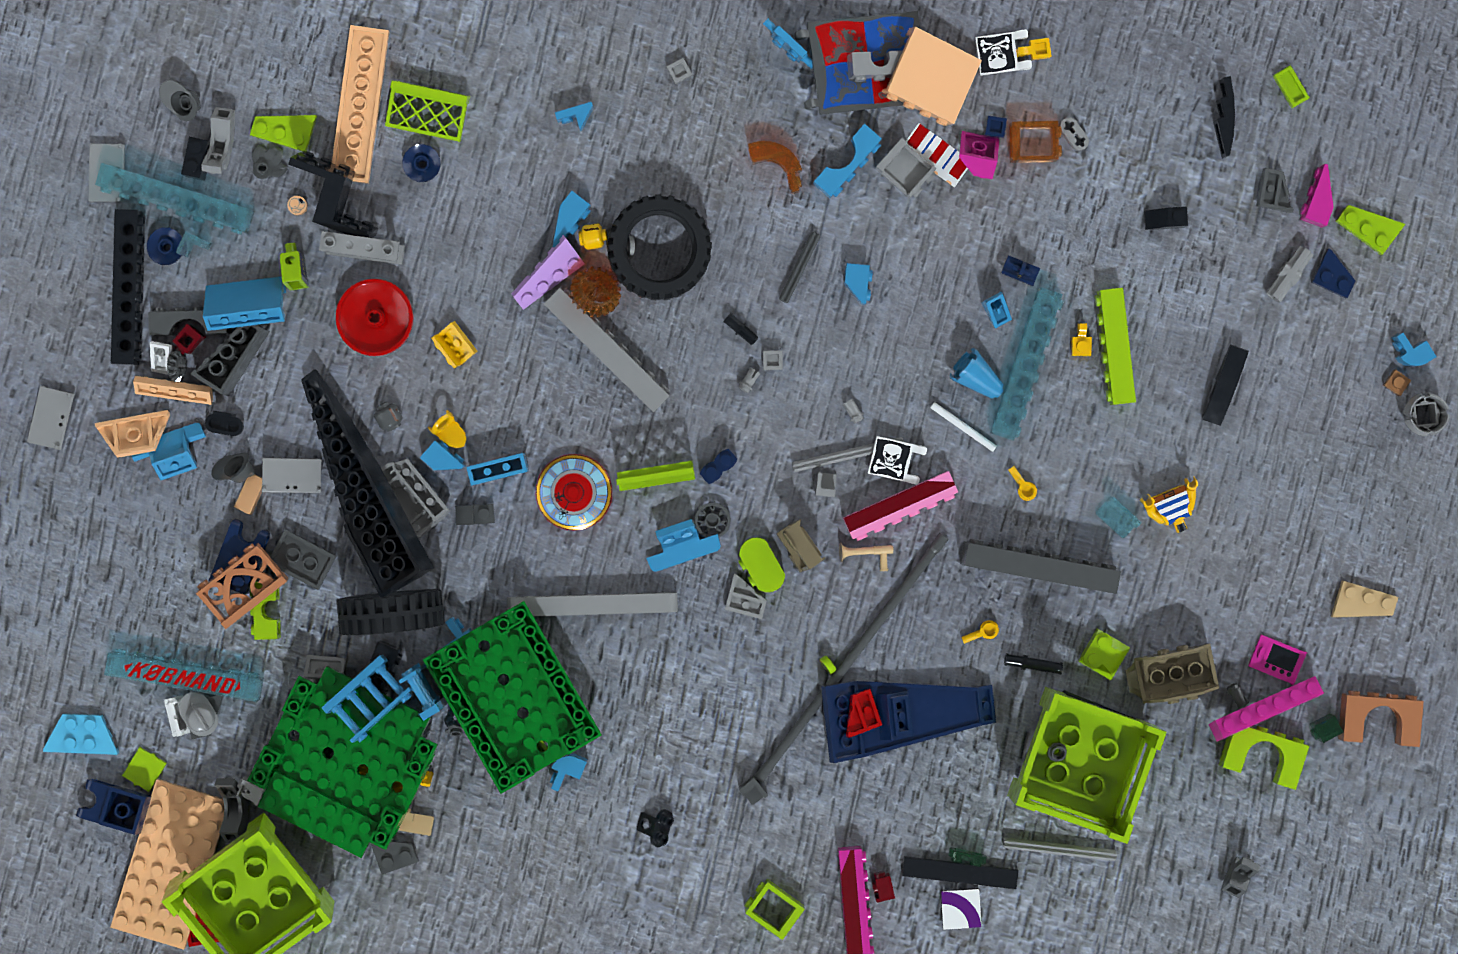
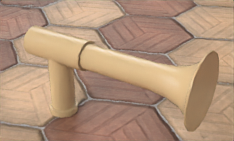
[839,542,893,571]

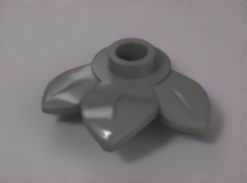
[252,145,288,179]

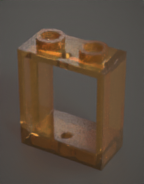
[1009,121,1062,163]

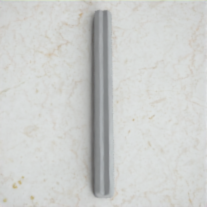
[792,437,904,472]
[1003,837,1117,861]

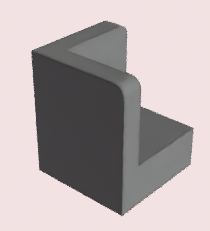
[739,775,768,805]

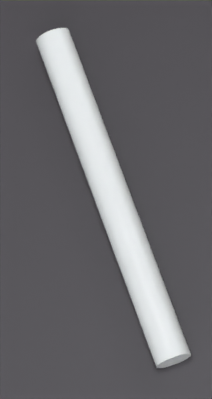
[930,402,997,452]

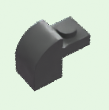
[1221,857,1260,898]

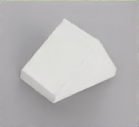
[150,341,176,375]

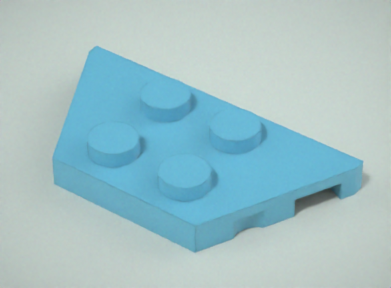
[43,713,119,755]

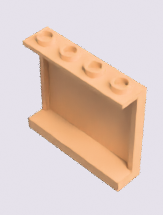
[882,27,982,126]

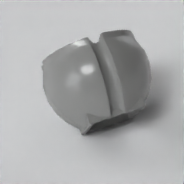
[1403,393,1449,436]

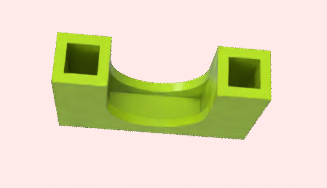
[1218,725,1309,790]

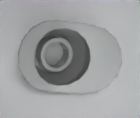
[179,692,218,736]

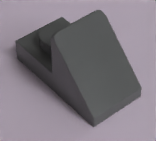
[455,504,495,525]

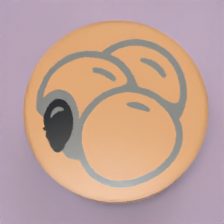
[287,196,308,216]

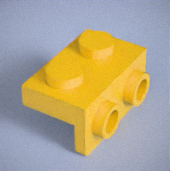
[431,321,478,368]

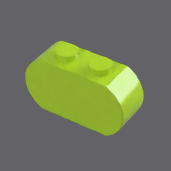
[738,537,785,592]

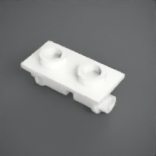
[164,695,190,737]

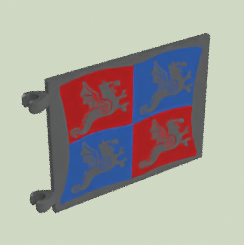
[794,11,920,115]

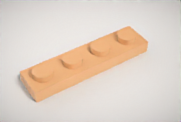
[133,376,213,405]

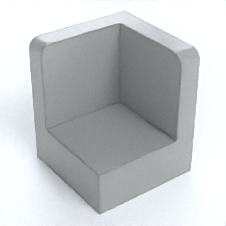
[815,472,837,497]

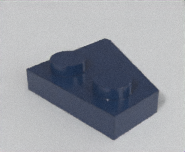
[1311,249,1355,299]

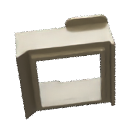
[776,519,825,573]

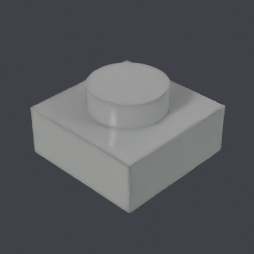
[666,58,692,85]
[763,351,783,370]

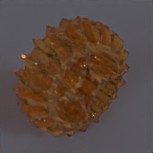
[570,266,622,317]

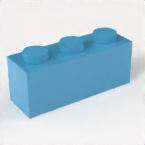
[466,453,529,486]

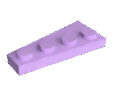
[511,235,585,310]

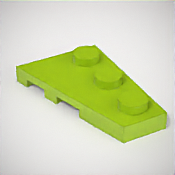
[250,115,317,152]
[1335,205,1405,255]

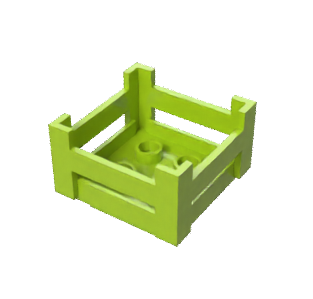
[1007,687,1167,844]
[162,813,335,954]

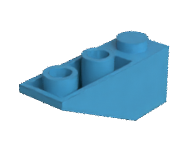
[553,191,591,248]

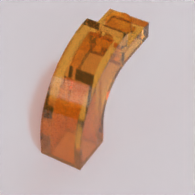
[747,141,802,195]

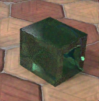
[1310,713,1344,743]

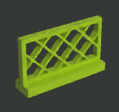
[385,80,470,142]
[616,461,695,491]

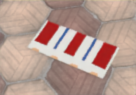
[906,123,968,187]

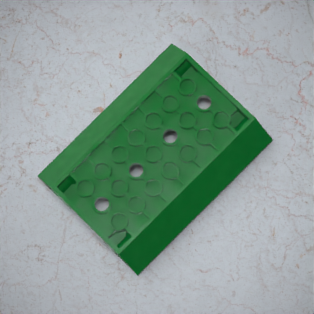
[423,601,602,794]

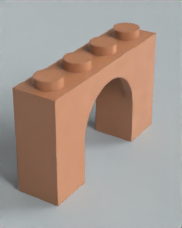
[1338,690,1424,747]

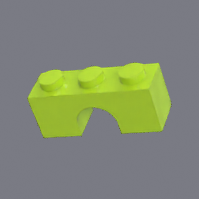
[249,581,281,640]

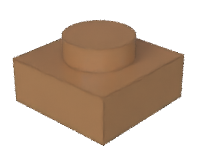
[1383,370,1411,396]

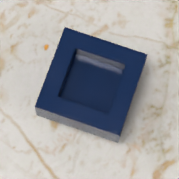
[984,116,1007,138]

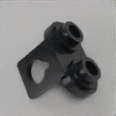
[205,410,244,436]
[636,809,674,847]

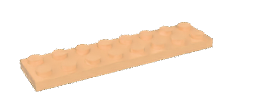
[332,25,389,184]

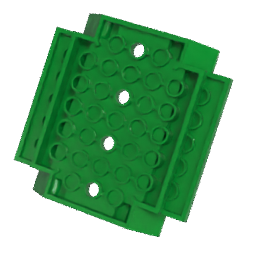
[247,666,438,858]

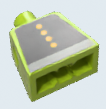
[280,243,309,291]

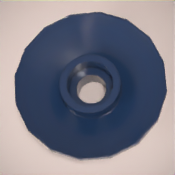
[402,144,441,182]
[147,227,184,265]

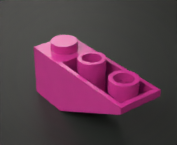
[1300,164,1334,228]

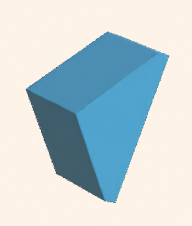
[981,292,1012,328]

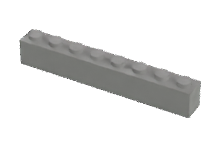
[544,288,670,412]

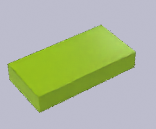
[1273,65,1310,108]

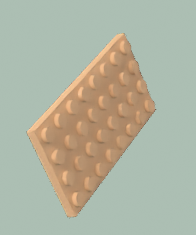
[110,779,224,950]

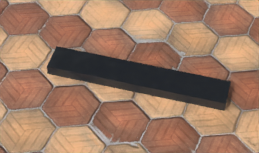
[902,856,1019,889]

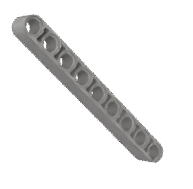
[507,592,678,616]

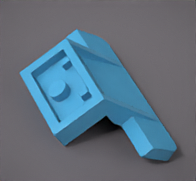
[132,423,206,480]
[646,519,721,572]

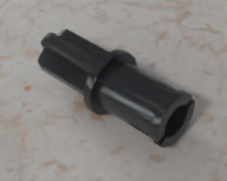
[723,313,758,345]

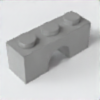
[847,51,903,82]

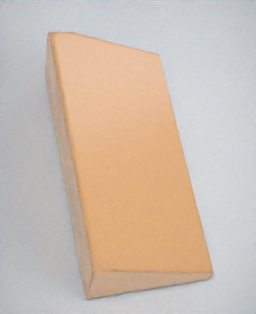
[234,474,262,515]

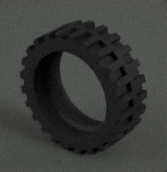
[607,194,712,301]
[336,589,445,635]

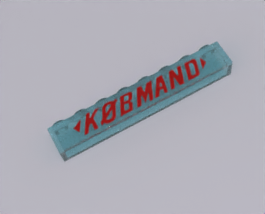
[104,648,264,702]

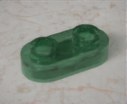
[948,847,987,867]

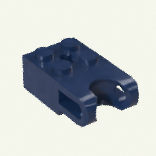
[209,519,270,594]
[76,779,152,835]

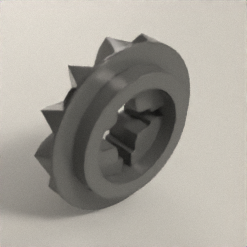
[167,351,187,382]

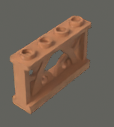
[196,543,288,629]

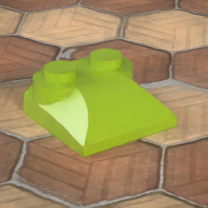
[1078,628,1130,680]

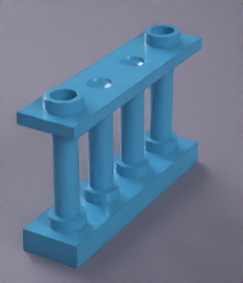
[322,655,413,743]
[398,663,448,721]

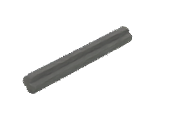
[779,232,820,303]

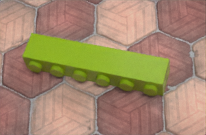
[1095,288,1136,405]

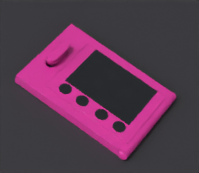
[1248,634,1307,685]

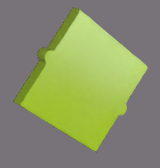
[122,747,167,792]

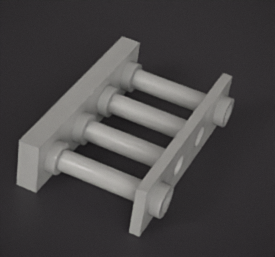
[319,231,405,265]

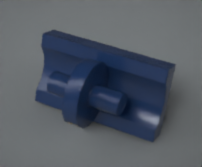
[1001,255,1040,287]

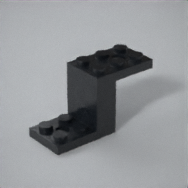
[288,151,378,238]

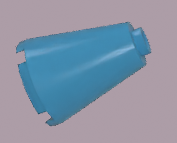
[950,348,1004,399]

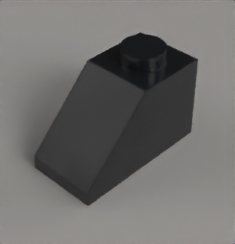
[1144,207,1188,230]

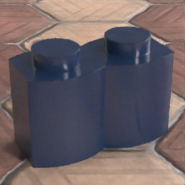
[700,449,737,484]

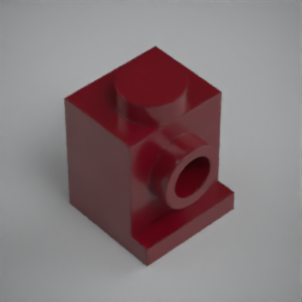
[172,324,206,355]
[872,871,895,903]

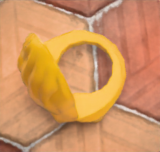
[428,410,466,448]

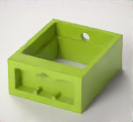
[744,879,805,940]

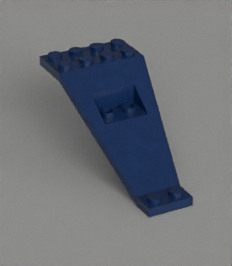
[821,681,996,763]

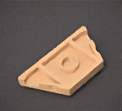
[95,410,170,458]

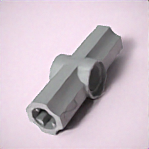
[1266,246,1313,303]

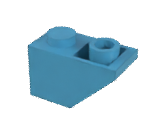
[844,263,873,305]
[420,440,466,470]

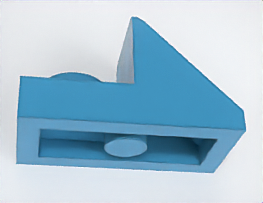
[555,102,594,131]

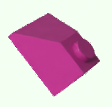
[959,131,999,179]

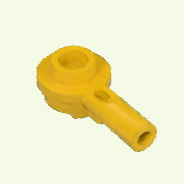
[1008,466,1037,501]
[961,620,999,644]

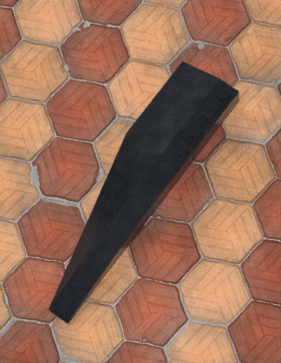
[301,369,434,597]

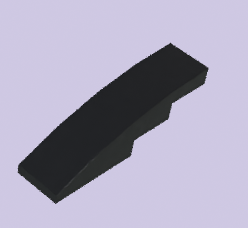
[1213,76,1235,159]
[1202,344,1249,426]

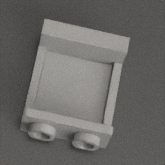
[875,138,936,199]

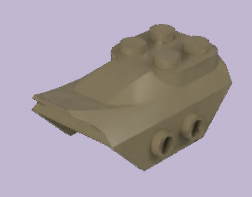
[1125,643,1219,704]

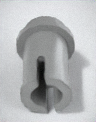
[738,368,760,393]
[842,399,864,424]

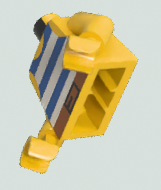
[1140,476,1198,533]

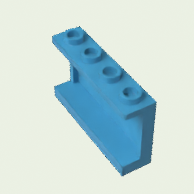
[203,276,286,331]

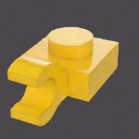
[1016,38,1052,61]
[1071,323,1092,356]

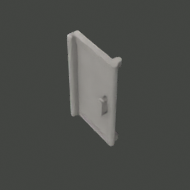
[89,143,125,203]
[27,386,74,450]
[261,458,322,493]

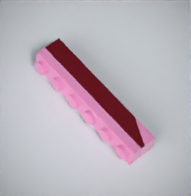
[843,471,958,541]

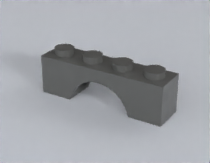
[148,307,230,336]

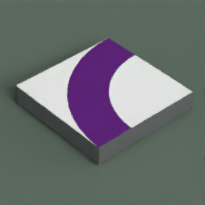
[940,888,981,930]

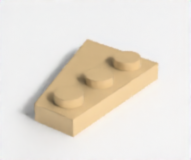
[1331,581,1398,617]

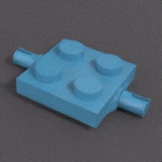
[763,18,813,69]

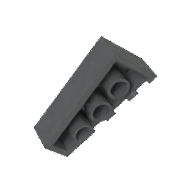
[190,325,270,396]

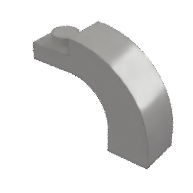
[201,107,235,174]

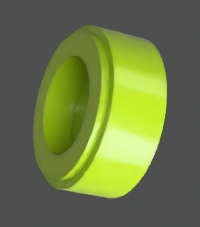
[819,655,836,675]

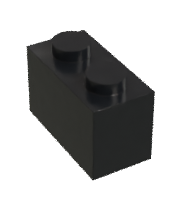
[181,136,210,181]

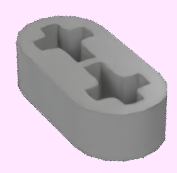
[1059,117,1089,151]

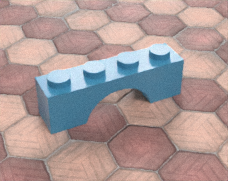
[813,124,882,198]

